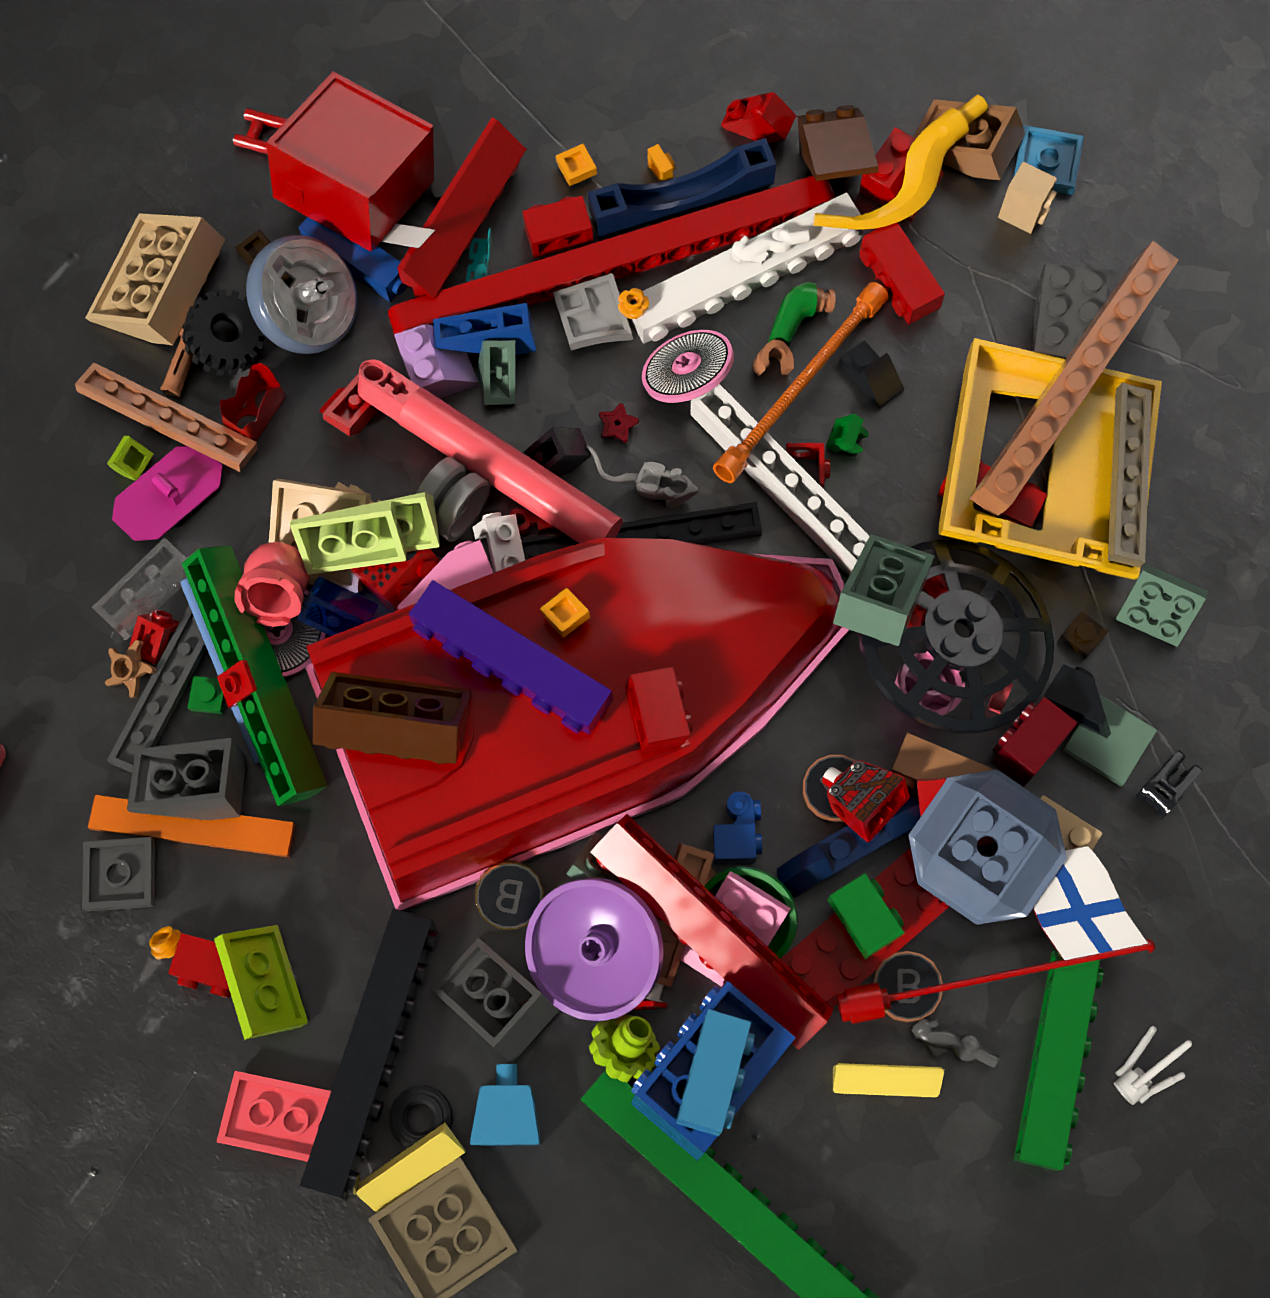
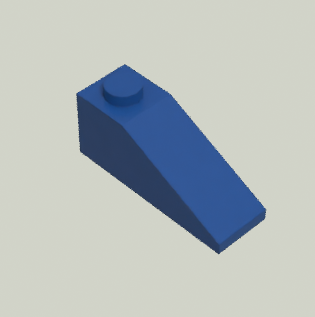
[433,303,536,355]

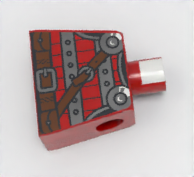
[822,760,910,843]

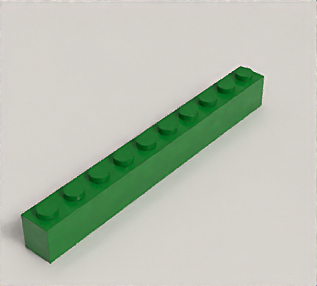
[580,1070,879,1298]

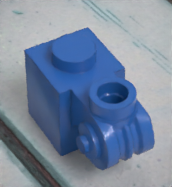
[713,791,762,865]

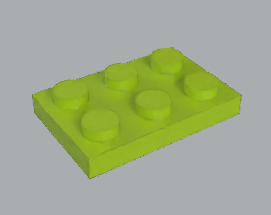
[214,925,308,1040]

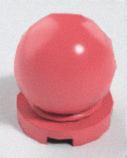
[235,541,310,627]

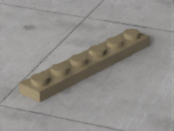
[1108,382,1152,568]

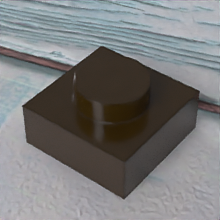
[1059,611,1108,659]

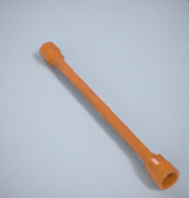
[713,282,889,483]

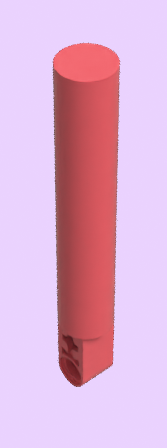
[358,359,623,544]

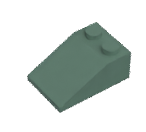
[833,534,935,647]

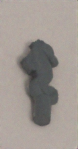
[911,1018,1000,1068]

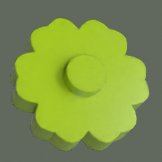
[589,1014,660,1083]

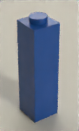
[299,217,408,302]

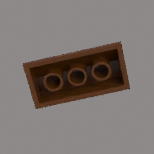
[313,672,471,764]

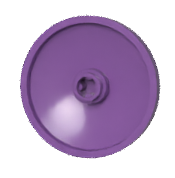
[525,877,664,1021]

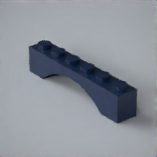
[588,138,776,237]

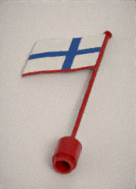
[836,846,1155,1024]

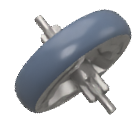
[246,235,357,354]

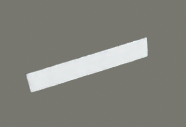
[381,224,435,248]

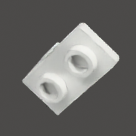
[472,512,525,572]

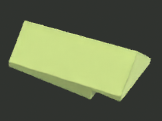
[290,492,440,575]

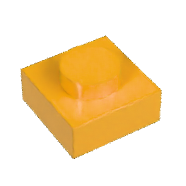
[556,144,597,186]
[647,144,676,182]
[540,588,590,638]

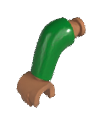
[752,282,836,377]

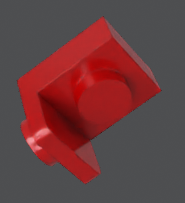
[129,610,180,665]

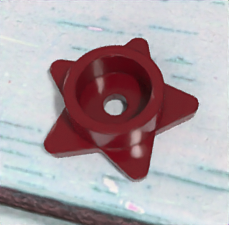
[598,403,639,442]

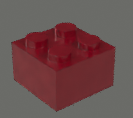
[991,696,1078,787]

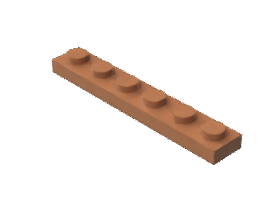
[75,363,258,472]

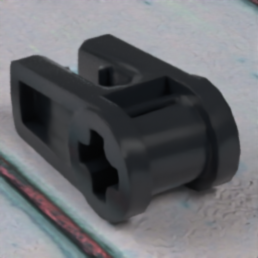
[1136,750,1203,819]

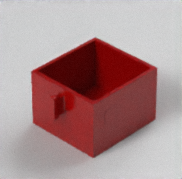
[266,71,434,252]

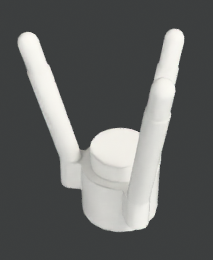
[1114,1026,1192,1105]

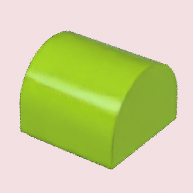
[107,436,154,480]

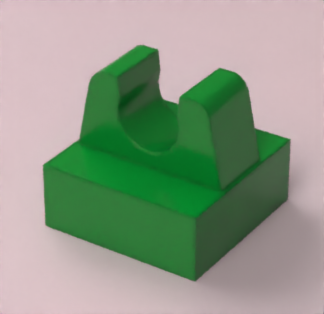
[826,413,869,455]

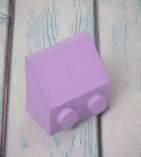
[394,324,479,398]

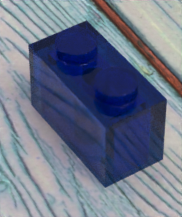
[297,576,379,636]

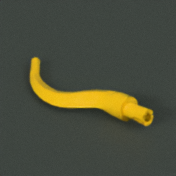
[813,95,988,230]

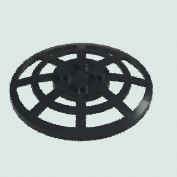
[858,540,1054,734]

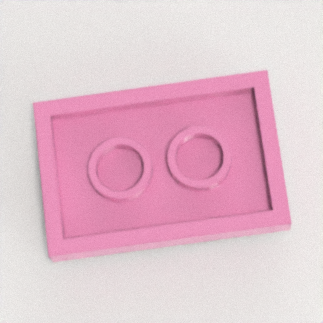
[680,871,791,987]

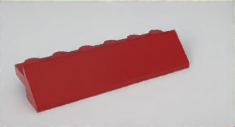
[397,117,527,298]

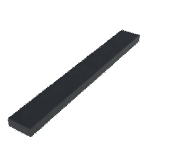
[521,502,762,560]

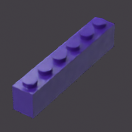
[409,580,613,735]

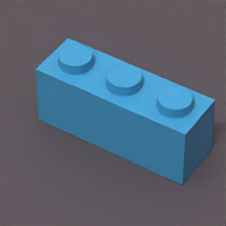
[675,1009,755,1137]

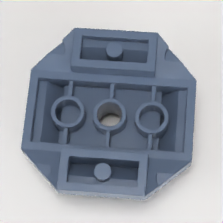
[908,769,1067,925]

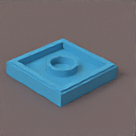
[1013,125,1084,195]

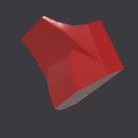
[319,373,378,436]

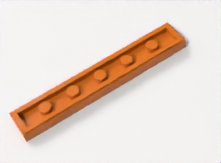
[88,795,296,858]

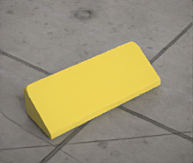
[833,1063,944,1097]
[355,1123,466,1213]

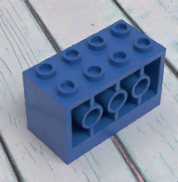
[631,981,796,1161]

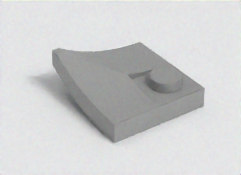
[553,273,633,351]

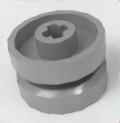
[416,457,491,542]

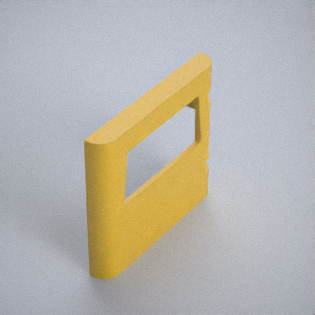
[938,338,1162,580]

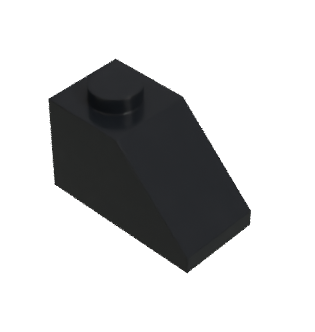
[523,427,592,477]
[1043,664,1111,739]

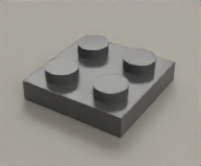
[82,837,155,911]

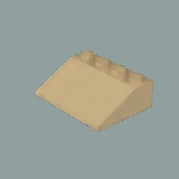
[85,213,226,345]

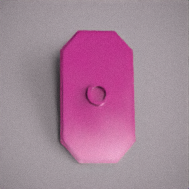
[112,446,222,541]

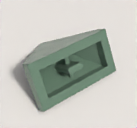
[477,340,515,405]

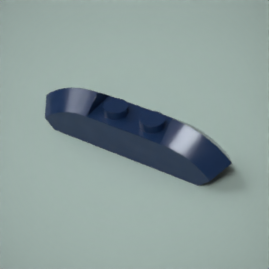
[777,793,921,898]

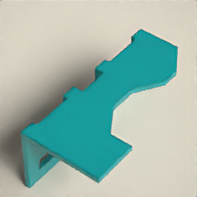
[466,228,493,282]

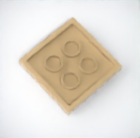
[269,479,371,593]

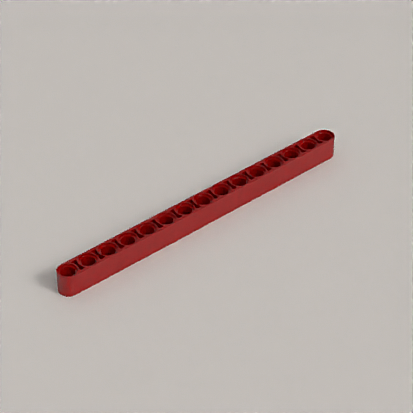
[387,176,836,334]

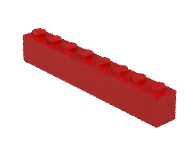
[591,814,834,1050]

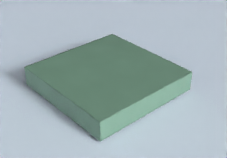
[1062,694,1157,787]

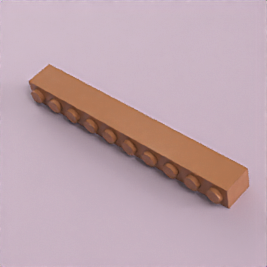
[970,241,1179,518]

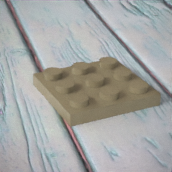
[368,1157,519,1298]

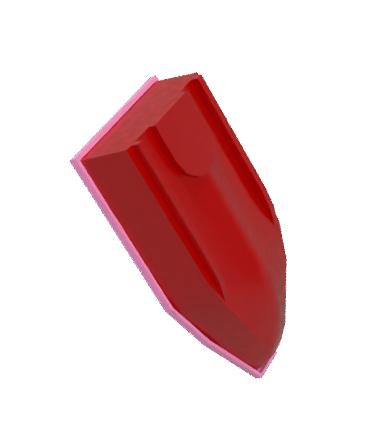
[305,538,850,912]

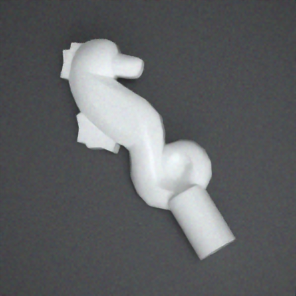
[730,228,810,264]

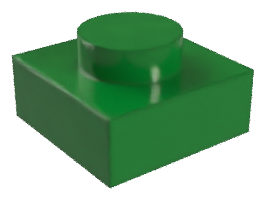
[187,676,226,715]

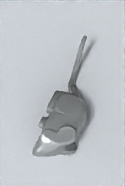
[586,445,698,508]

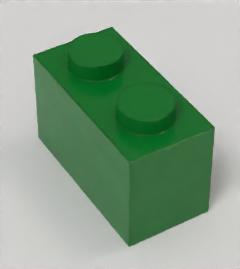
[827,873,904,960]

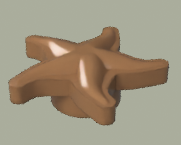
[105,640,157,698]

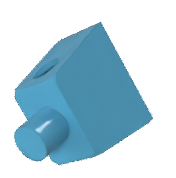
[470,1064,541,1146]

